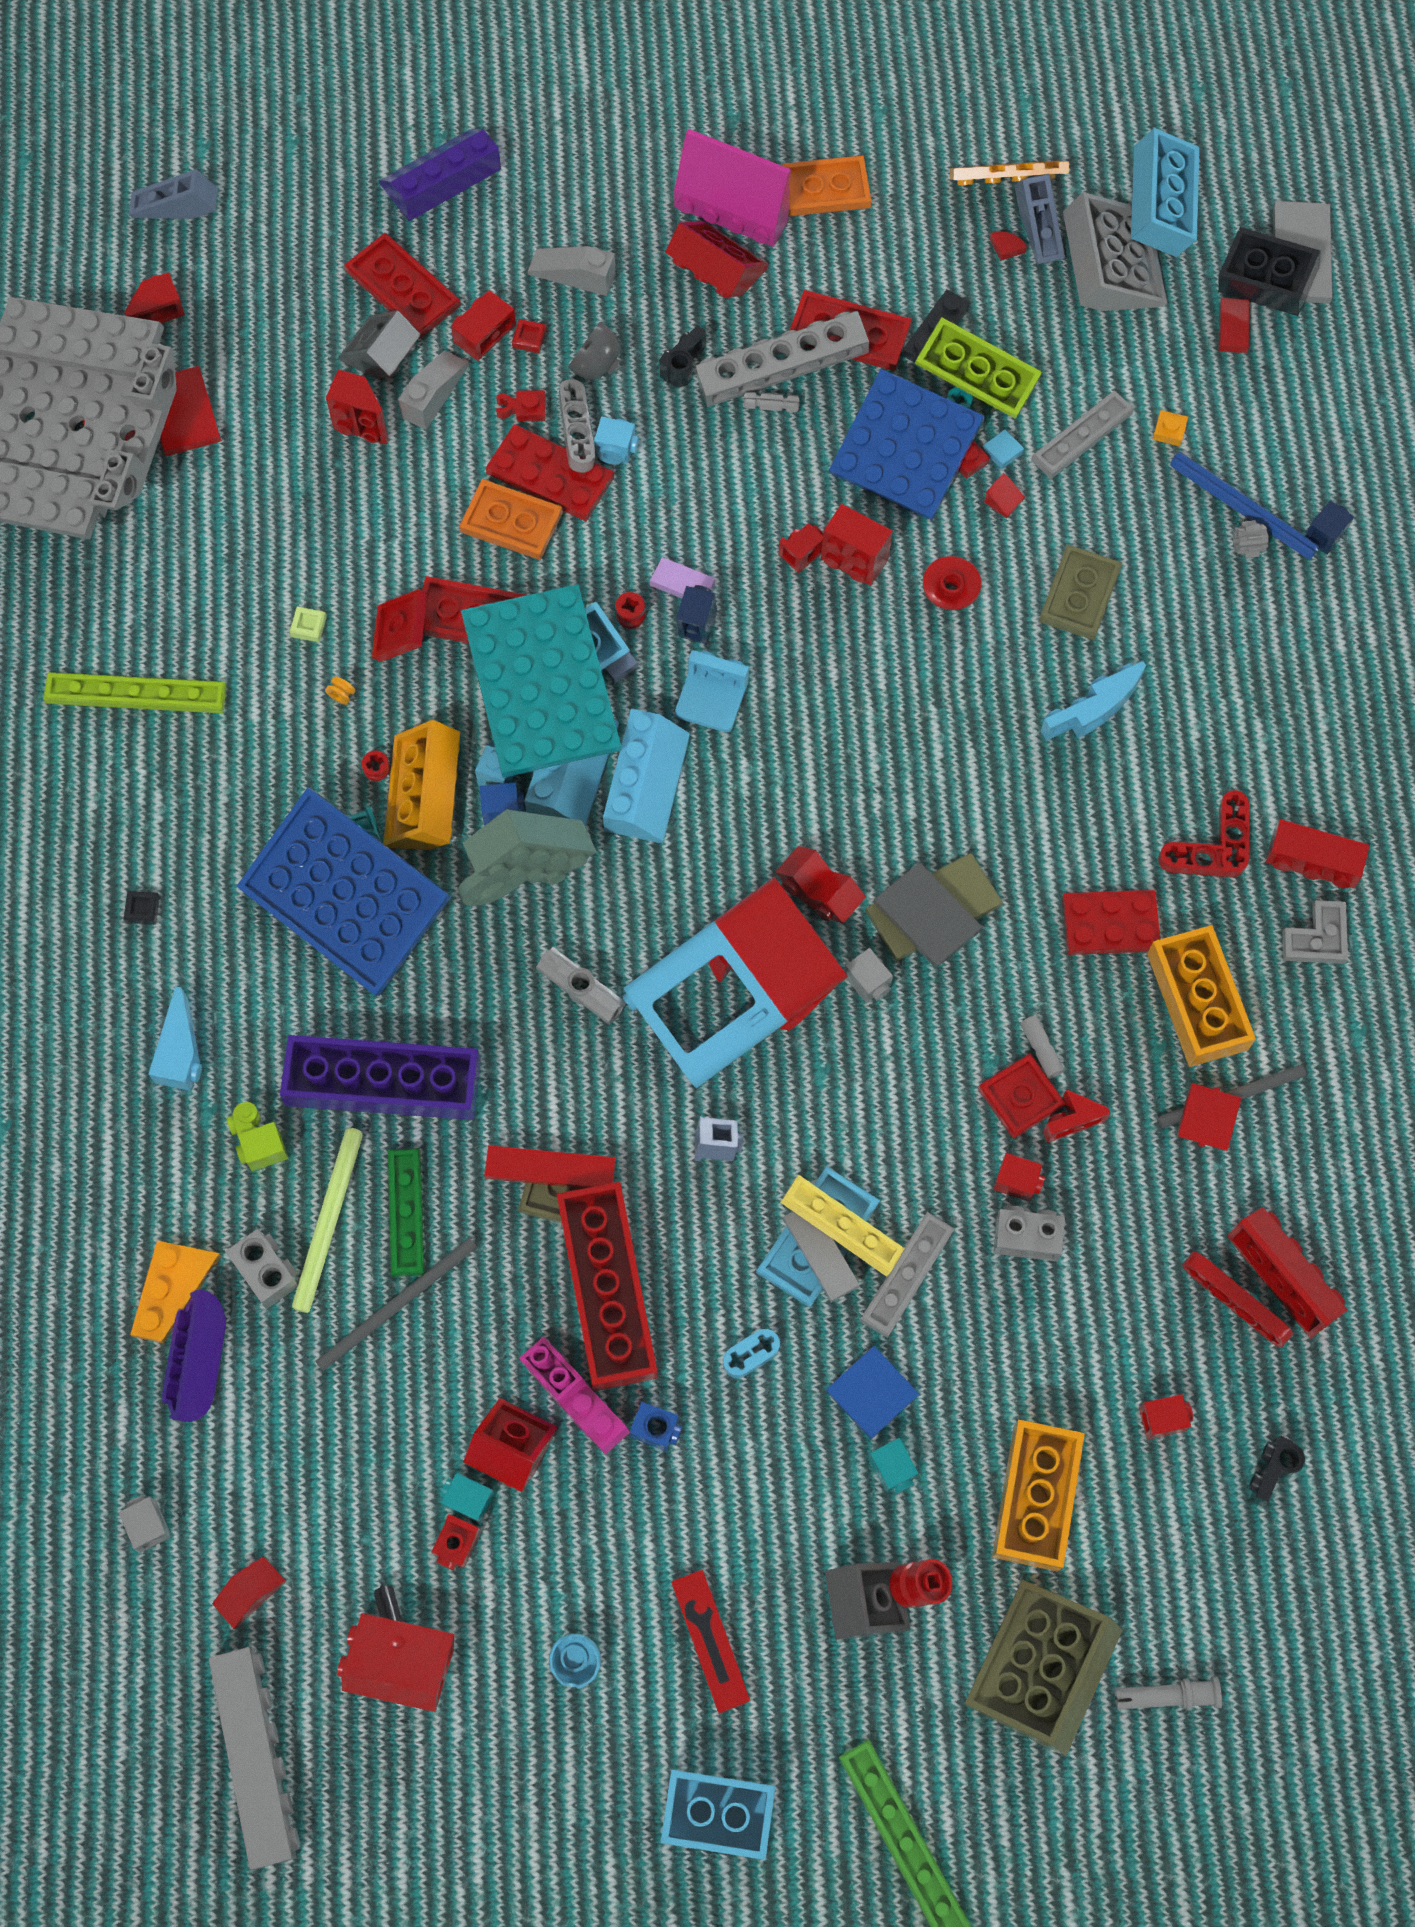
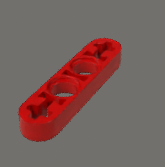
[1182,1252,1293,1347]

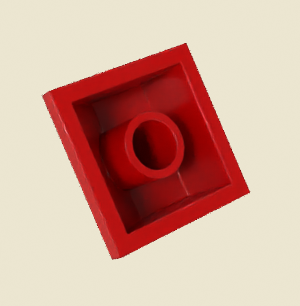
[463,1398,558,1492]

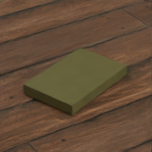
[1038,544,1122,640]

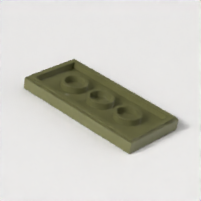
[865,853,1003,962]

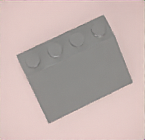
[1063,192,1167,311]

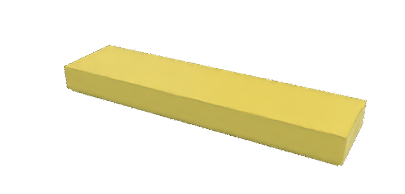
[780,1175,905,1276]

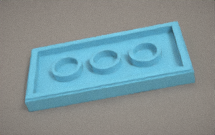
[756,1166,880,1308]

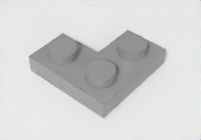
[1282,900,1348,964]

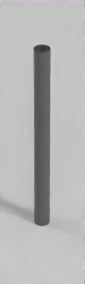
[1157,1065,1306,1129]

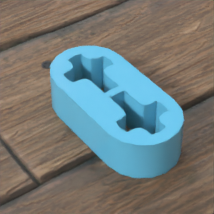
[723,1329,780,1378]

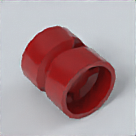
[890,1559,952,1608]

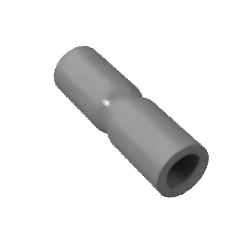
[1020,1015,1065,1079]

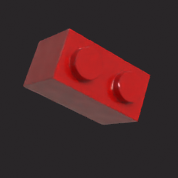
[451,290,516,361]

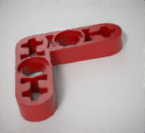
[1158,790,1249,877]

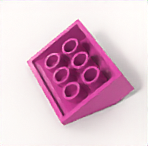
[674,129,791,247]

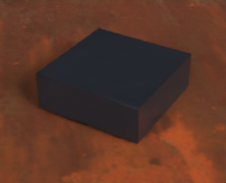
[123,891,160,925]

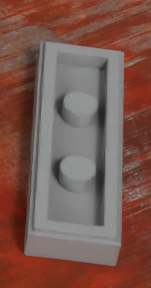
[783,1212,860,1303]

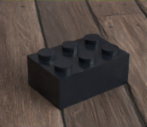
[1218,227,1321,316]

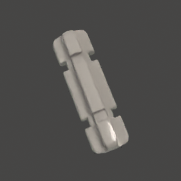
[744,391,800,412]

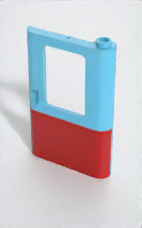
[622,876,848,1088]

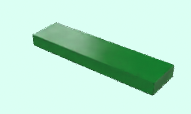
[388,1148,425,1277]

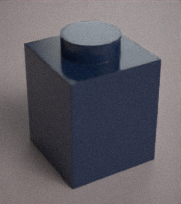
[1305,500,1354,555]

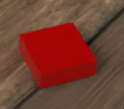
[512,319,547,354]

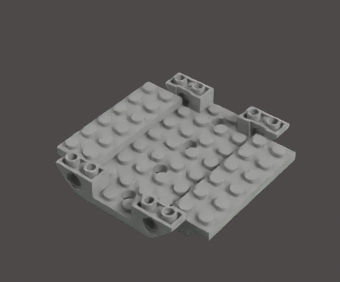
[0,297,177,540]

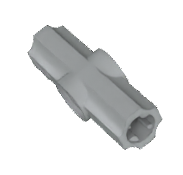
[536,947,626,1024]

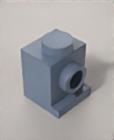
[694,1117,743,1162]

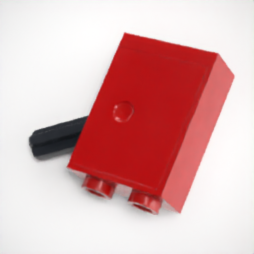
[337,1584,454,1712]

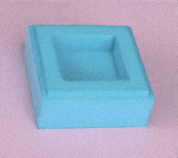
[983,430,1024,470]

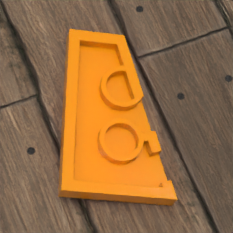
[130,1241,221,1344]

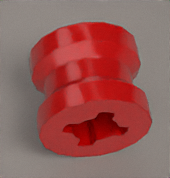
[615,592,645,629]

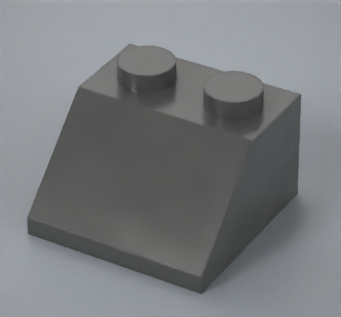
[338,310,421,379]
[825,1562,910,1640]

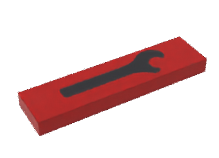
[671,1569,750,1714]

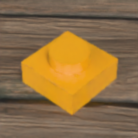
[1152,410,1188,447]

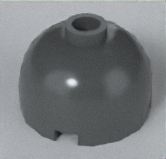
[568,322,621,380]

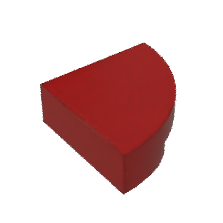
[990,232,1027,261]

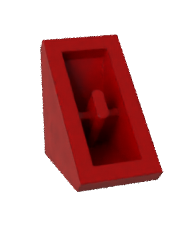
[212,1556,286,1629]

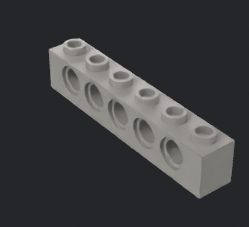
[695,311,869,407]

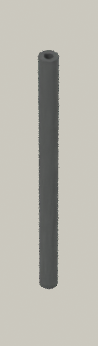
[315,1238,477,1371]

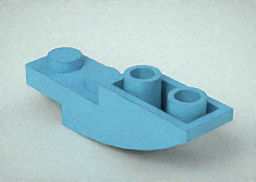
[1041,661,1146,741]

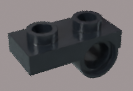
[659,325,706,387]
[1248,1436,1305,1506]

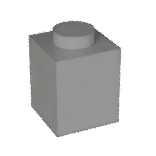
[844,948,893,1004]
[118,1496,172,1552]

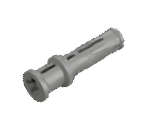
[1114,1676,1222,1710]

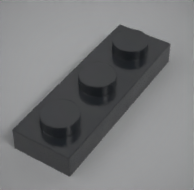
[902,289,971,363]

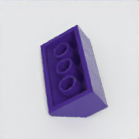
[379,129,501,222]

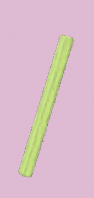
[292,1128,363,1313]

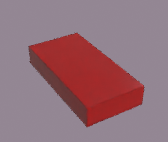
[1218,298,1249,353]

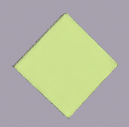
[289,607,327,642]

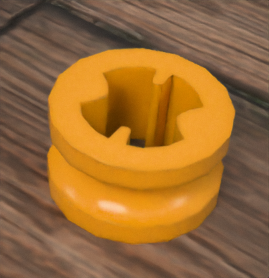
[325,676,356,705]

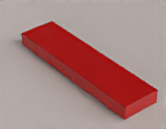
[484,1145,616,1188]

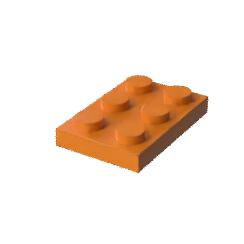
[782,155,872,216]
[459,479,563,560]

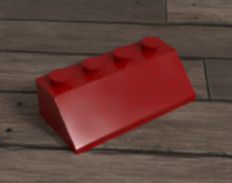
[1227,1207,1348,1339]

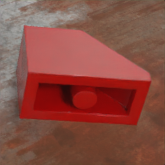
[124,272,185,323]

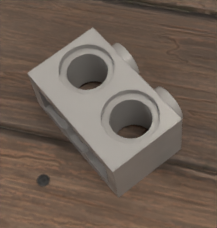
[225,1229,298,1309]

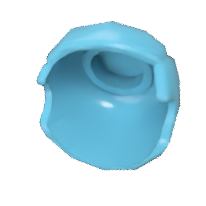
[549,1634,601,1689]

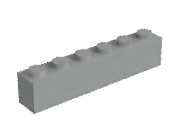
[209,1647,300,1870]

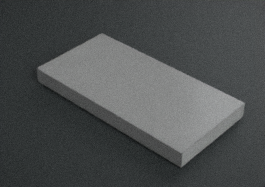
[1273,201,1332,304]

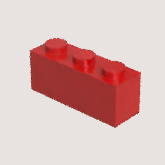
[1265,819,1370,888]

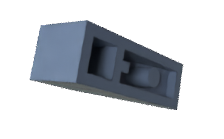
[129,169,218,219]
[1014,174,1065,265]

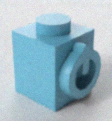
[594,416,639,465]

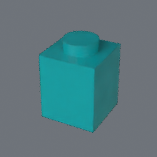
[868,1438,919,1494]
[440,1473,495,1524]

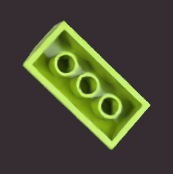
[915,317,1042,419]

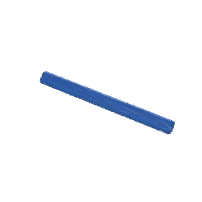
[1170,452,1319,559]

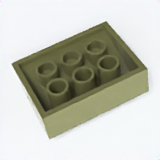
[965,1580,1123,1756]

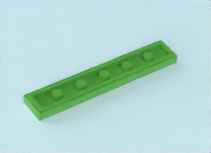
[838,1739,971,1927]

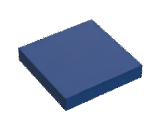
[826,1346,919,1440]

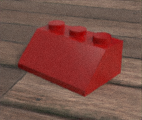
[665,221,769,298]

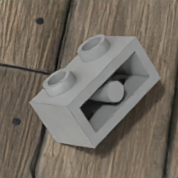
[993,1206,1065,1262]

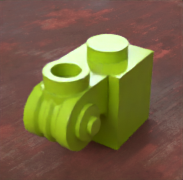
[226,1102,289,1172]

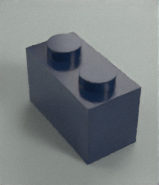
[676,585,717,645]

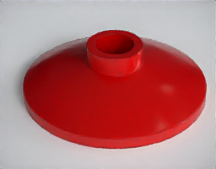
[923,556,981,610]

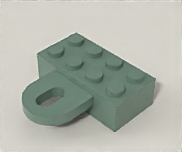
[458,809,596,906]

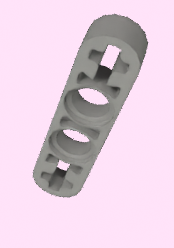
[559,379,595,473]

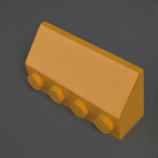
[383,720,460,850]

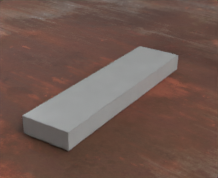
[1031,390,1134,479]
[860,1212,955,1338]

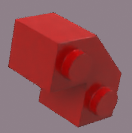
[776,846,866,924]

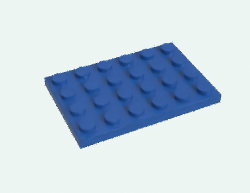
[236,787,452,996]

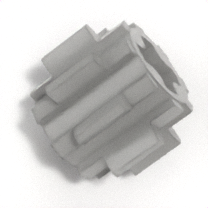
[1233,520,1268,558]

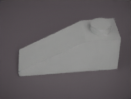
[528,246,616,296]
[398,351,469,430]

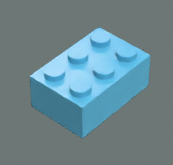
[661,1770,775,1860]

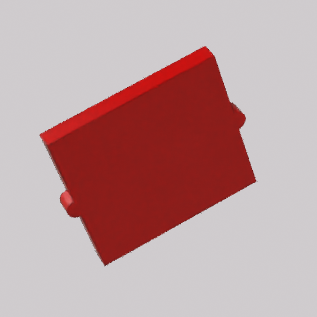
[1177,1083,1241,1151]

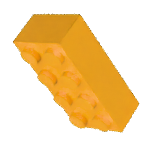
[1147,925,1256,1067]
[992,1420,1085,1572]

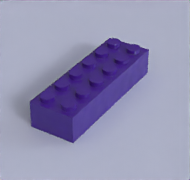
[280,1035,481,1120]

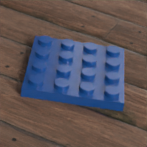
[829,369,984,521]

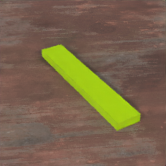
[43,672,227,713]

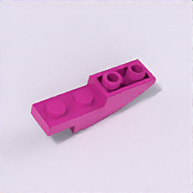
[519,1337,630,1455]

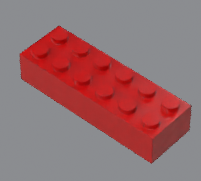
[556,1182,658,1392]

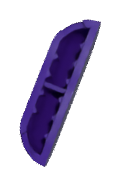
[162,1289,226,1422]

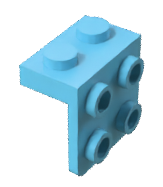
[675,650,749,733]

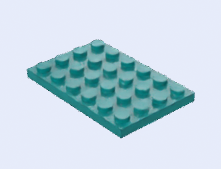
[461,584,621,778]

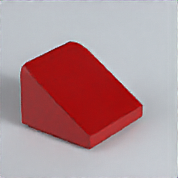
[984,473,1025,518]

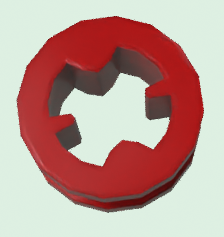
[361,751,390,781]

